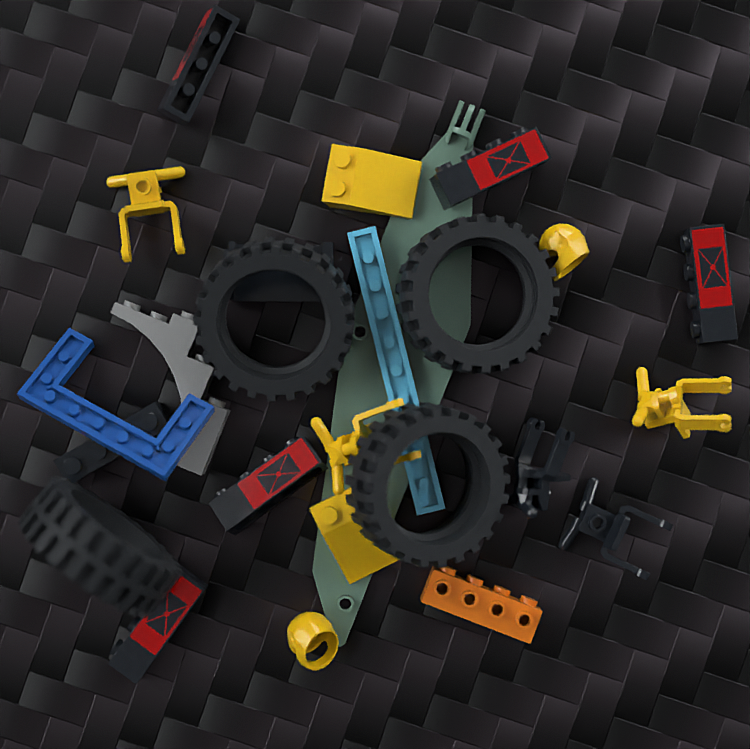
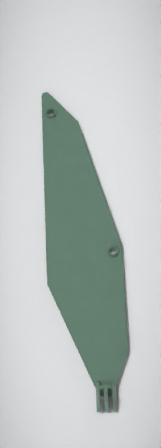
[312,100,486,647]

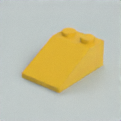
[322,144,422,219]
[309,487,399,584]

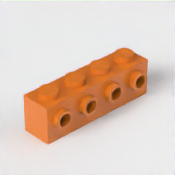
[420,566,543,644]

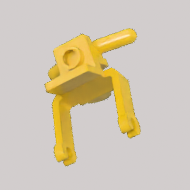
[106,166,186,263]
[632,367,732,439]
[310,398,422,495]

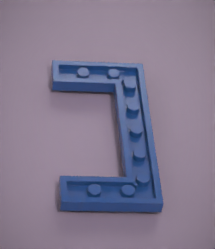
[17,328,215,481]

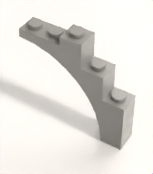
[111,300,231,475]

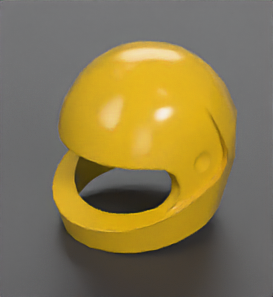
[538,224,589,281]
[287,612,339,671]

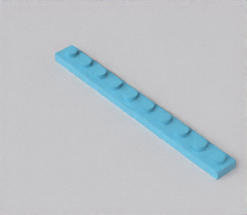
[347,226,445,515]

